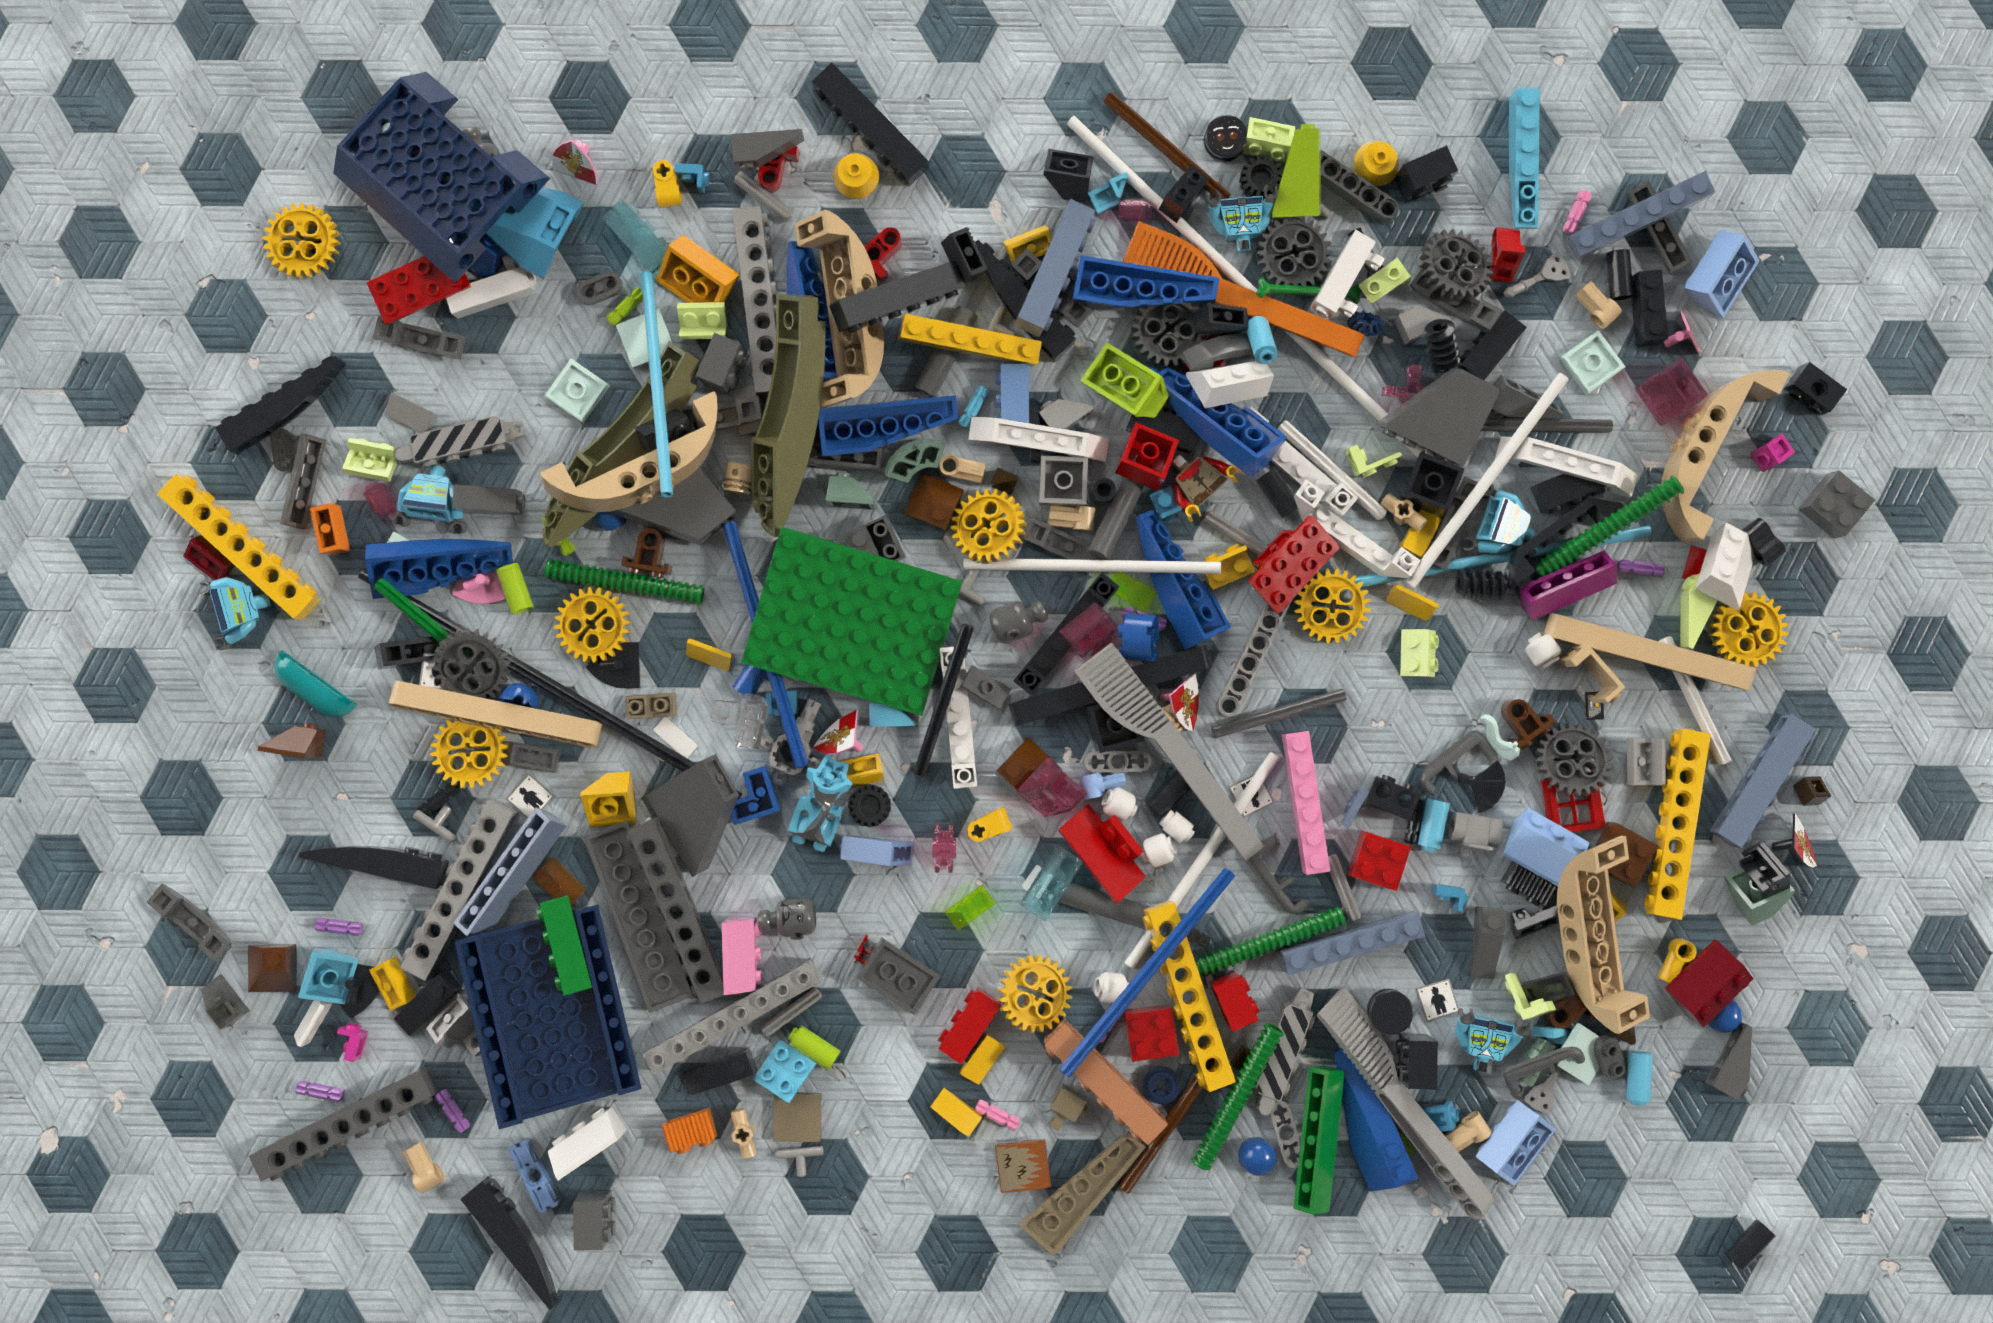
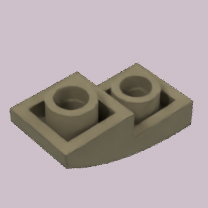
[625,693,677,719]

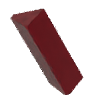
[183,535,235,580]

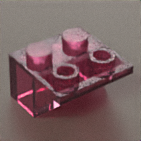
[1634,357,1709,426]
[1059,602,1118,664]
[1016,757,1088,817]

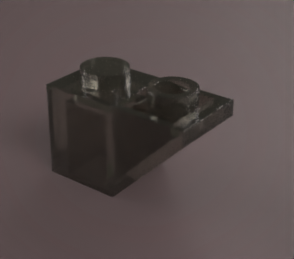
[201,974,250,1030]

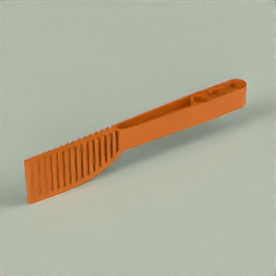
[1122,221,1365,357]

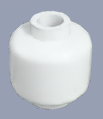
[1525,632,1561,668]
[1101,787,1137,821]
[1141,833,1177,867]
[1094,972,1129,1003]

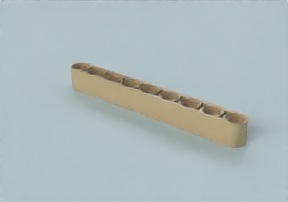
[1543,613,1757,691]
[388,681,602,748]

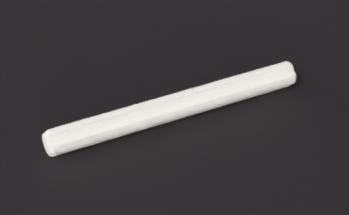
[1278,420,1387,520]
[1659,636,1731,765]

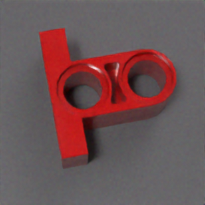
[758,146,800,193]
[864,227,902,283]
[1489,227,1525,282]

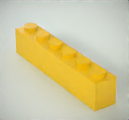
[897,314,1042,367]

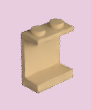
[1556,644,1625,703]

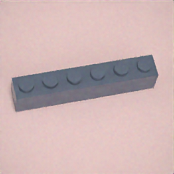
[1568,171,1715,260]
[1014,199,1096,337]
[1709,714,1816,848]
[453,807,566,937]
[1278,911,1425,975]

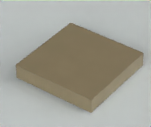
[773,1093,822,1142]

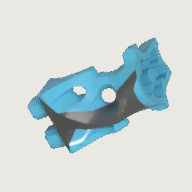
[788,755,852,852]

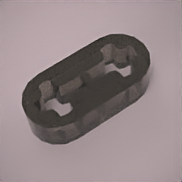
[270,428,297,473]

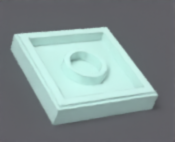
[616,308,673,369]
[1559,330,1625,395]
[544,359,610,423]
[1554,1023,1610,1085]

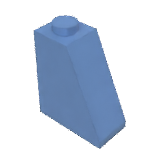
[840,836,914,866]

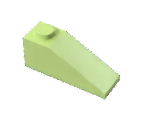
[1680,574,1718,649]

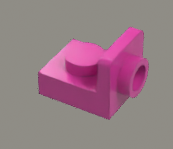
[1750,433,1795,472]
[337,1023,368,1062]

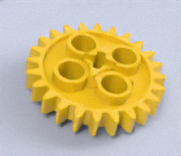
[262,202,341,279]
[951,488,1027,564]
[1294,568,1371,644]
[554,587,632,663]
[1709,592,1789,667]
[430,719,509,789]
[997,955,1072,1033]

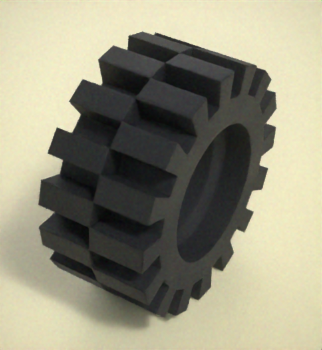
[1239,155,1283,199]
[848,785,891,827]

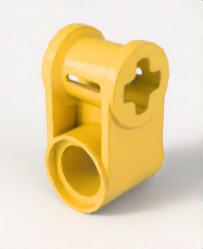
[653,160,682,208]
[967,807,1013,842]

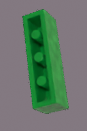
[536,895,592,996]

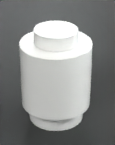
[1159,809,1195,843]

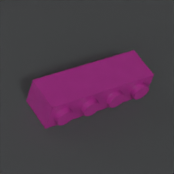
[1519,550,1618,621]

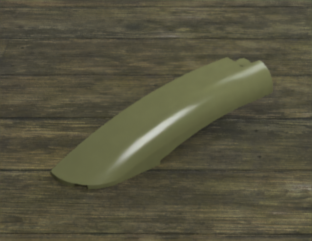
[751,294,826,537]
[543,341,701,548]

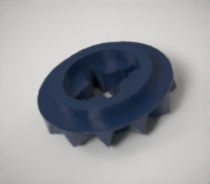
[1347,310,1385,336]
[1143,1066,1180,1104]

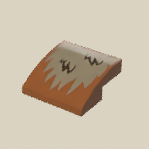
[995,1139,1051,1193]

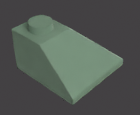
[826,473,876,510]
[1725,869,1795,926]

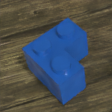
[731,766,782,825]

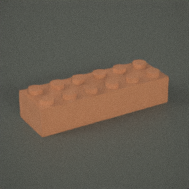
[1044,1017,1168,1145]

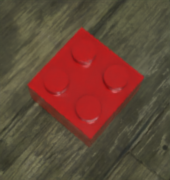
[1115,423,1179,491]
[1347,830,1411,891]
[1208,971,1260,1032]
[1124,1004,1179,1062]

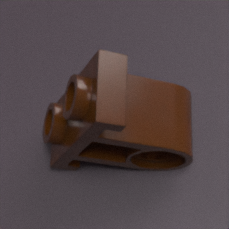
[621,528,673,578]
[1501,699,1556,750]
[1544,979,1595,1029]

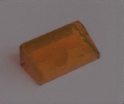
[534,858,586,906]

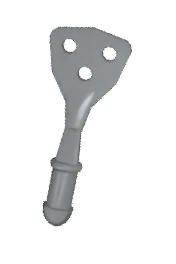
[1504,252,1571,298]
[1523,1045,1563,1114]

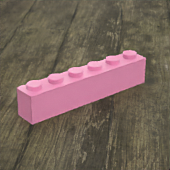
[1281,731,1330,875]

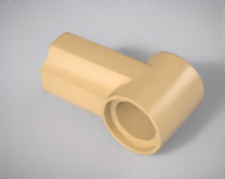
[1574,281,1622,330]
[938,455,985,484]
[1049,506,1096,532]
[1444,1111,1492,1152]
[402,1141,445,1193]

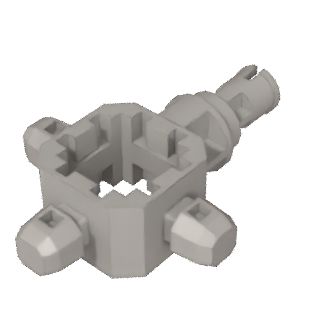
[759,698,822,786]

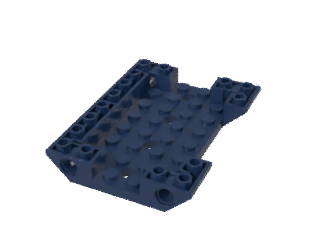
[333,72,550,283]

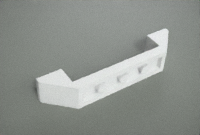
[1250,407,1358,516]
[968,417,1109,462]
[1495,437,1638,498]
[1294,479,1421,578]
[940,647,977,789]

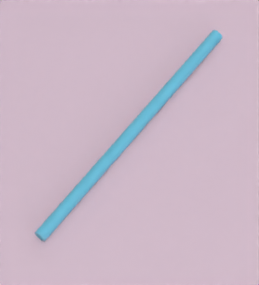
[641,271,673,498]

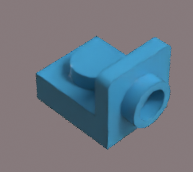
[674,163,710,194]
[1149,486,1182,523]
[763,691,798,716]
[1431,883,1468,912]
[1422,1101,1459,1132]

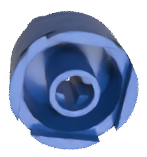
[1118,613,1159,662]

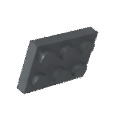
[856,937,941,1015]

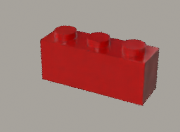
[937,987,1001,1065]

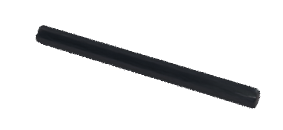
[913,624,974,777]

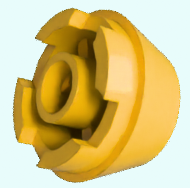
[1353,141,1399,187]
[833,153,879,199]

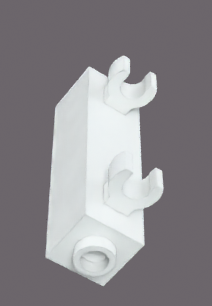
[1311,230,1385,319]
[446,255,537,319]

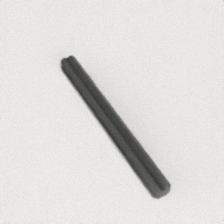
[1481,418,1613,433]
[1211,689,1347,738]

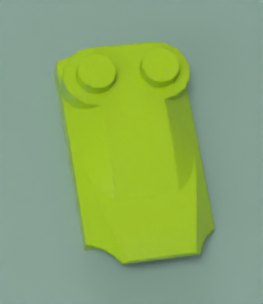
[1080,342,1170,418]

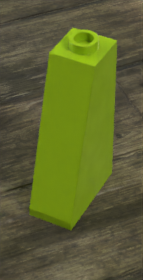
[1272,124,1321,218]

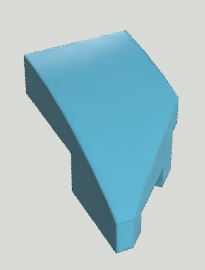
[1087,172,1128,216]
[869,703,917,727]
[1532,1025,1571,1045]

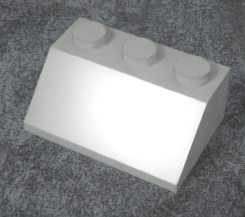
[1186,360,1274,408]
[1695,523,1755,610]
[548,1107,627,1180]

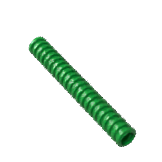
[1533,475,1684,577]
[544,558,705,606]
[1195,906,1346,978]
[1192,1023,1284,1170]

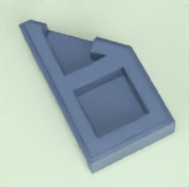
[1341,786,1369,829]

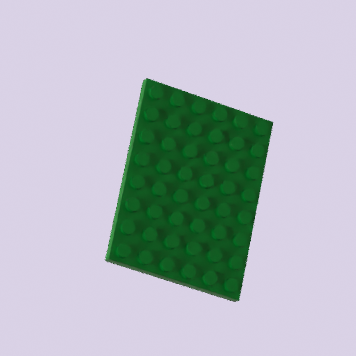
[741,526,963,716]

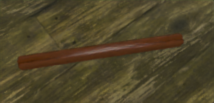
[1104,92,1231,199]
[1119,1058,1214,1194]

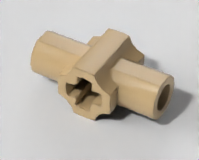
[1380,493,1427,532]
[731,1108,757,1159]

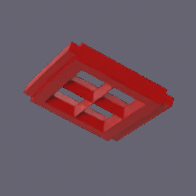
[1540,772,1606,833]

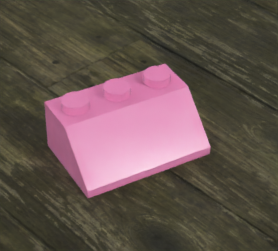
[722,917,762,995]

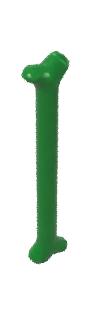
[1256,277,1361,304]

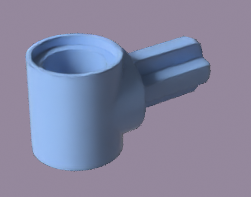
[1079,772,1126,800]

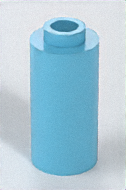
[1246,316,1278,364]
[1417,799,1450,853]
[1626,1050,1653,1106]

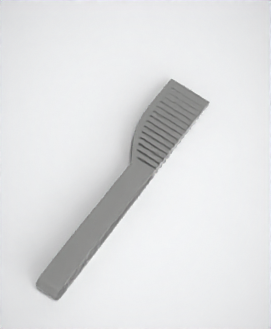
[1074,642,1264,861]
[1317,987,1494,1220]

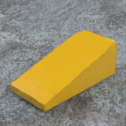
[1399,509,1442,559]
[930,1088,982,1137]

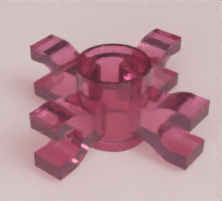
[1381,364,1424,403]
[932,824,956,873]

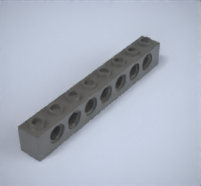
[627,817,724,1004]
[249,1067,438,1181]

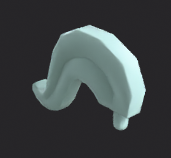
[1480,714,1520,761]

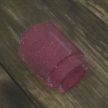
[1118,198,1152,222]
[363,481,397,518]

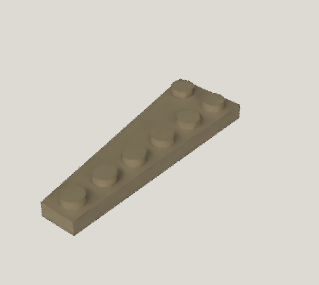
[1019,1130,1146,1256]

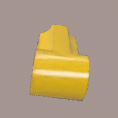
[1657,938,1697,983]

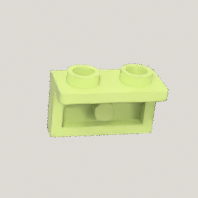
[342,438,398,482]
[1400,629,1439,677]

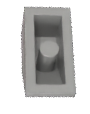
[1394,305,1452,345]
[1039,399,1093,430]

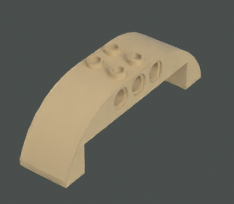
[794,210,884,408]
[1661,370,1790,544]
[540,391,718,512]
[1557,836,1650,1034]

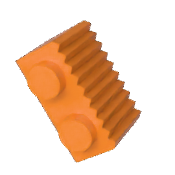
[310,503,350,556]
[662,1107,718,1154]

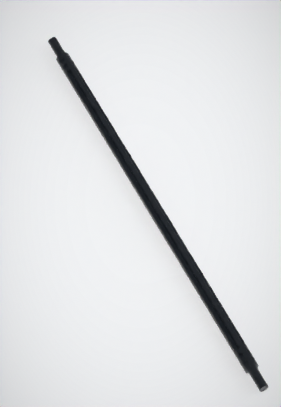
[358,570,743,799]

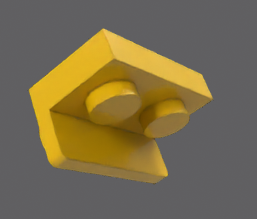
[1204,544,1255,591]

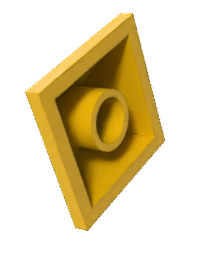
[580,771,637,827]

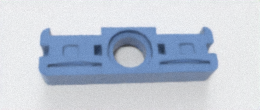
[509,1138,560,1213]

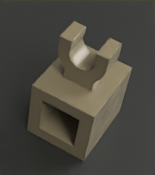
[1050,1084,1088,1131]

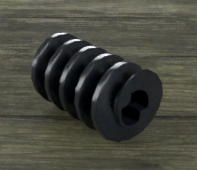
[1424,319,1461,373]
[1455,569,1508,600]

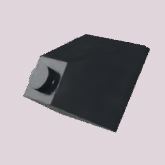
[1043,149,1094,203]

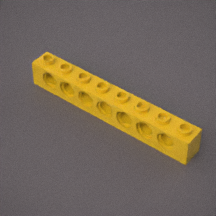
[157,473,321,620]
[1644,728,1711,920]
[1143,900,1236,1092]

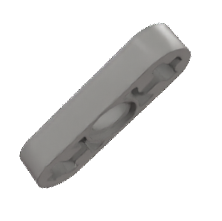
[1084,750,1152,773]
[1269,1099,1301,1168]

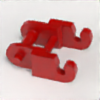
[854,935,871,964]

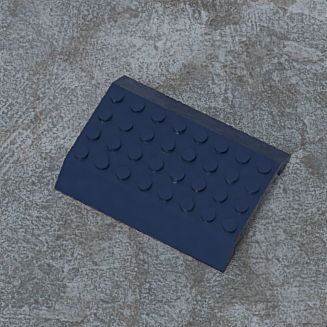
[455,904,642,1130]

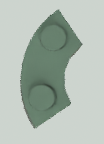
[883,438,945,483]

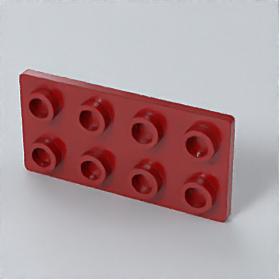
[367,256,471,325]
[1248,515,1339,613]
[1058,804,1146,904]

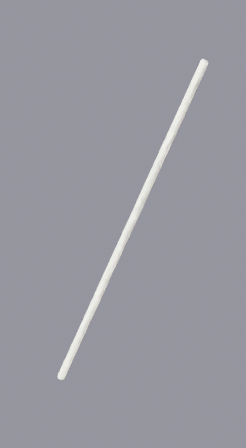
[1067,116,1423,457]

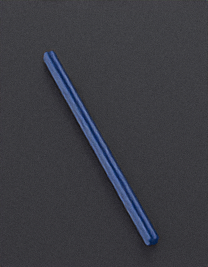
[723,521,808,768]
[1060,868,1235,1077]

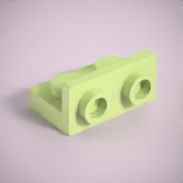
[1242,117,1295,163]
[677,302,728,341]

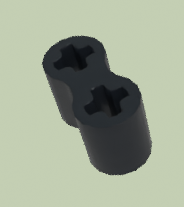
[1742,518,1786,567]

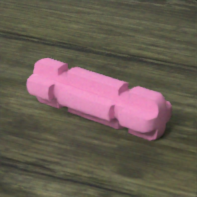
[1563,190,1592,235]
[975,1100,1020,1131]

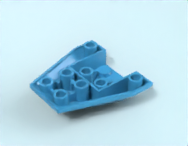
[473,187,585,280]

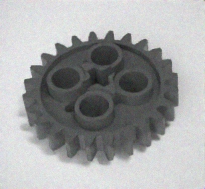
[1256,216,1332,286]
[1419,229,1493,302]
[1131,303,1207,369]
[433,628,511,699]
[1534,722,1614,798]

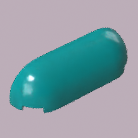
[274,650,357,718]

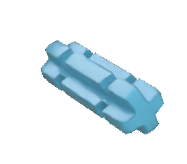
[959,385,989,429]

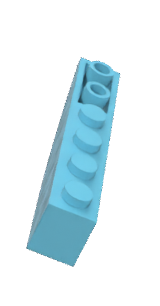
[1509,88,1540,229]

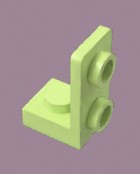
[1359,258,1411,304]
[1345,445,1402,478]
[1505,973,1556,1020]

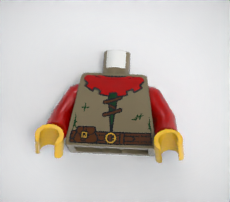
[1171,454,1243,522]

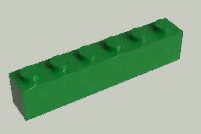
[1293,1065,1345,1215]

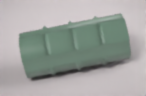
[1519,1036,1556,1087]

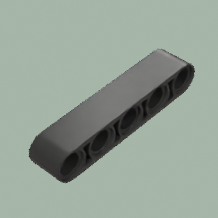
[1321,150,1399,225]

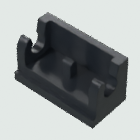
[1739,841,1790,898]

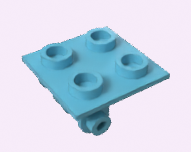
[753,1040,817,1103]

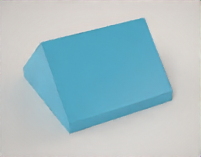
[298,948,359,1004]

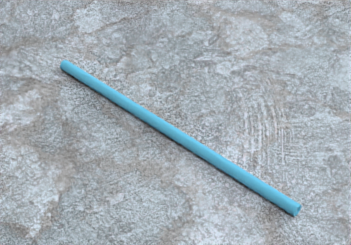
[1354,525,1652,587]

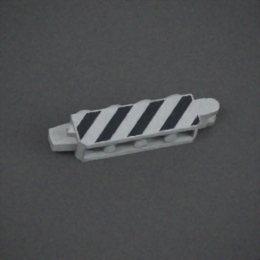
[395,416,526,468]
[1255,987,1315,1116]

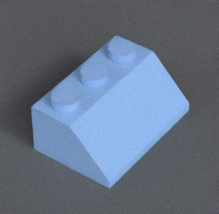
[1684,230,1759,319]
[1503,808,1589,886]
[1475,1100,1556,1186]

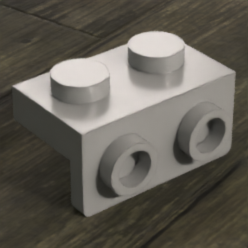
[1627,738,1666,785]

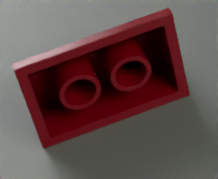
[1665,939,1754,1028]

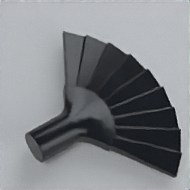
[1458,760,1506,813]

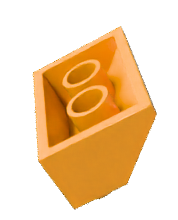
[655,235,740,303]

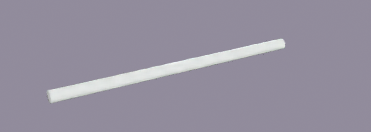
[1405,373,1569,588]
[963,558,1221,574]
[1124,752,1280,969]

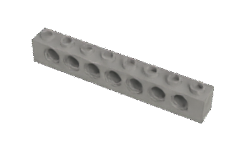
[733,206,777,397]
[400,799,519,981]
[642,959,822,1075]

